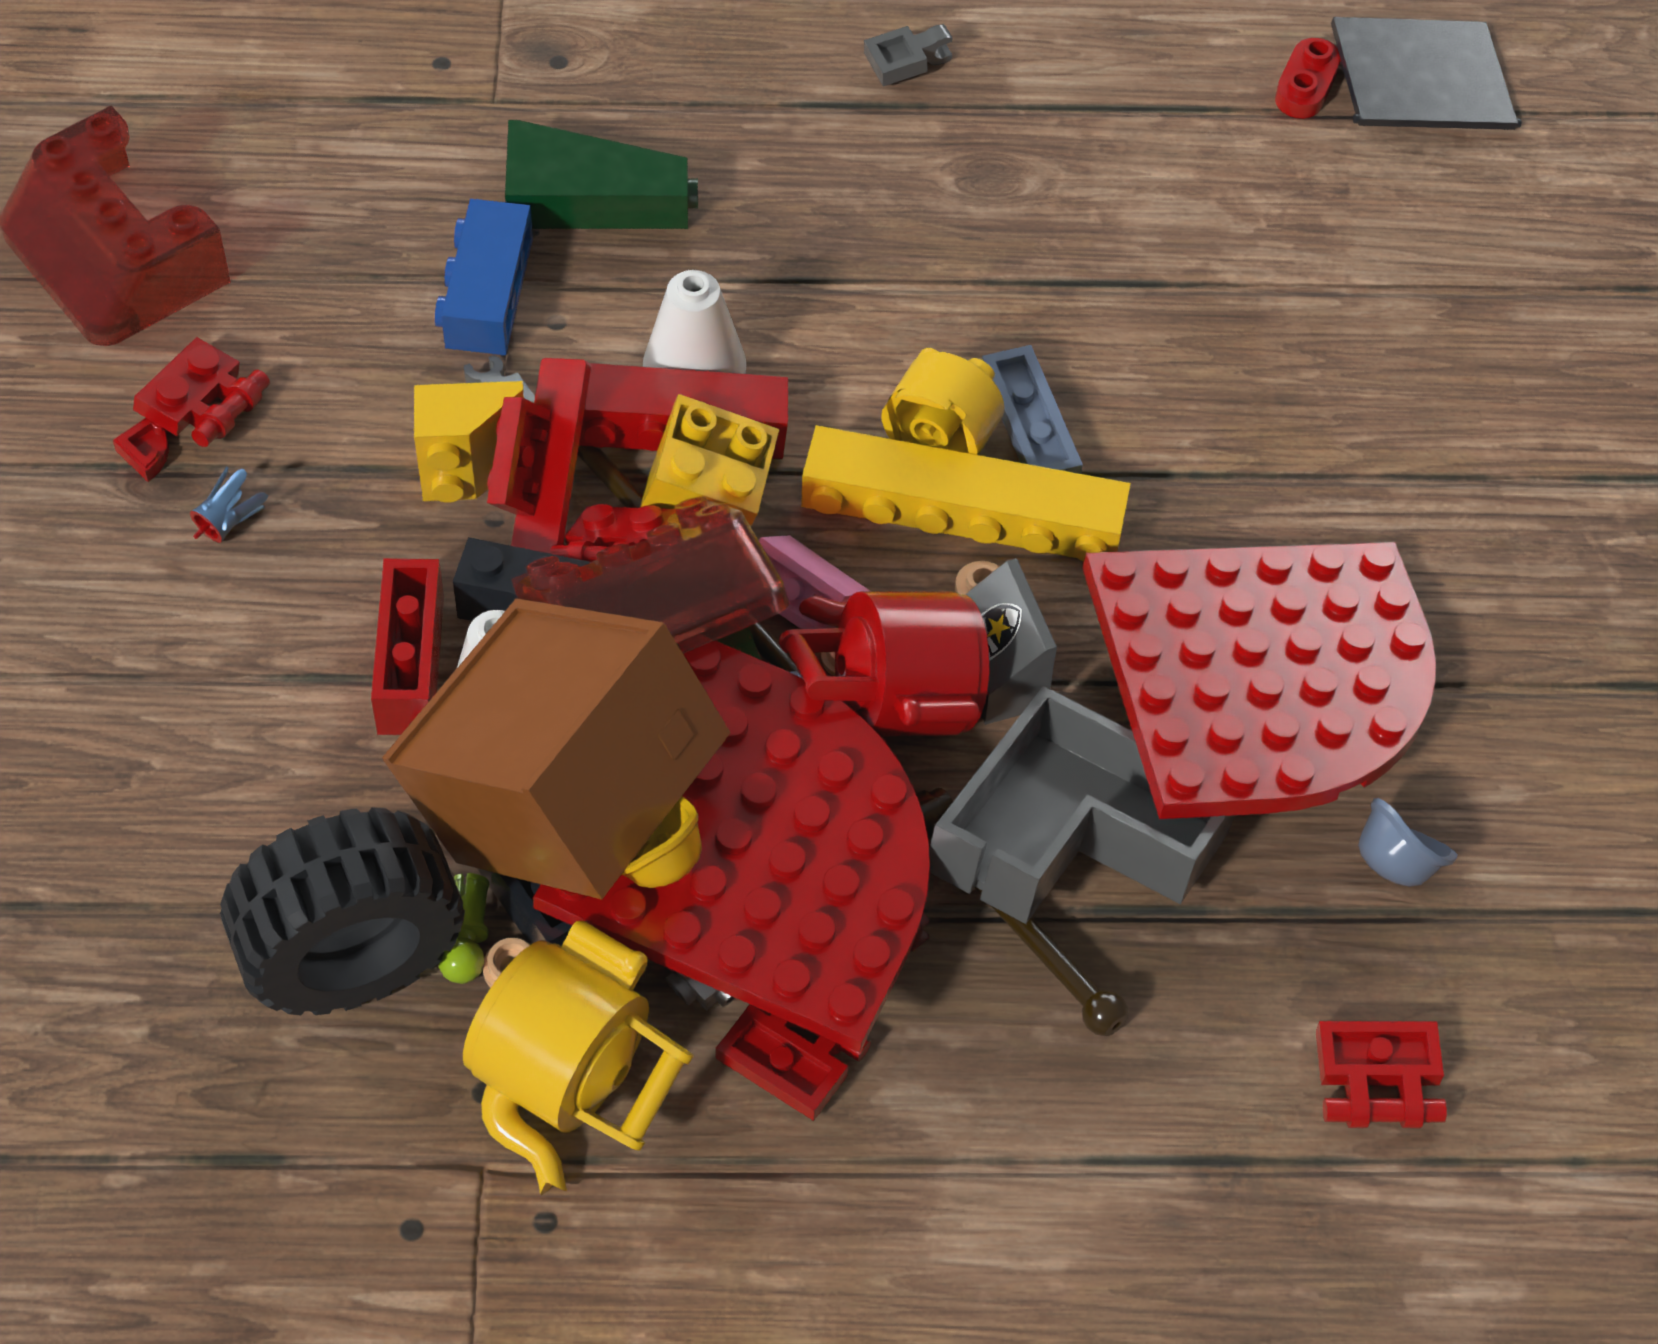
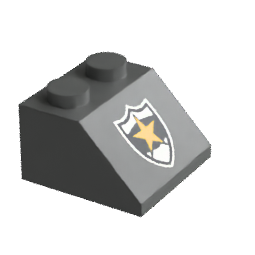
[965,558,1057,725]

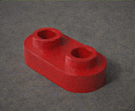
[1275,38,1341,119]

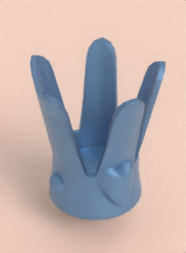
[190,466,268,543]

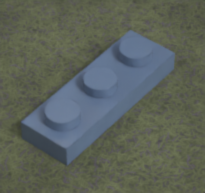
[982,345,1083,474]

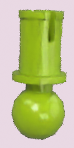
[439,873,490,984]

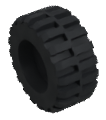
[220,807,465,1016]

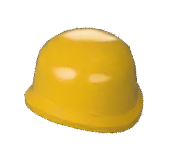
[621,796,702,888]

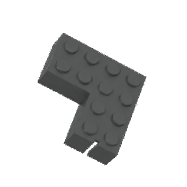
[929,686,1235,924]

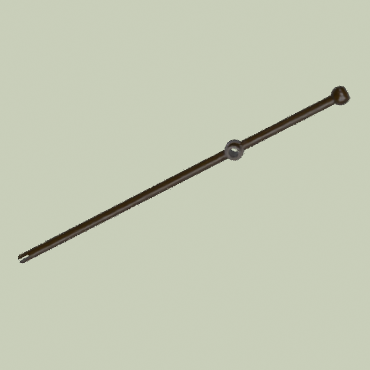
[577,445,1128,1036]

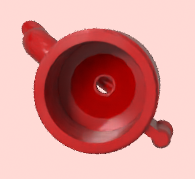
[779,591,989,737]

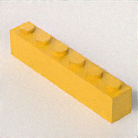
[801,425,1131,562]

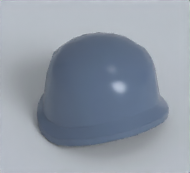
[1358,798,1458,887]

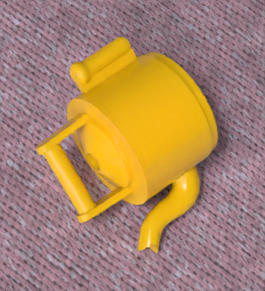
[463,921,694,1195]

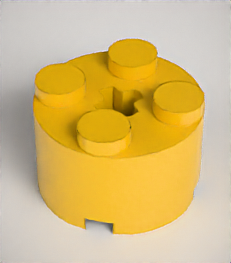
[881,348,1004,455]

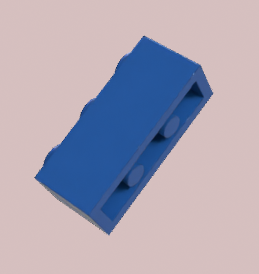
[435,199,533,355]

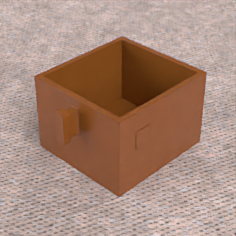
[382,599,731,899]

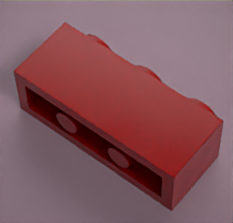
[371,558,444,735]

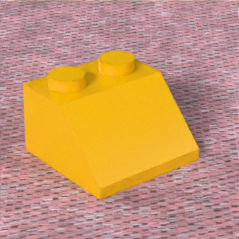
[414,381,524,503]

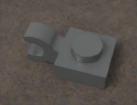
[864,24,953,87]

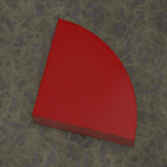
[113,418,169,482]

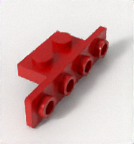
[487,358,592,554]

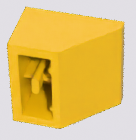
[640,394,779,547]

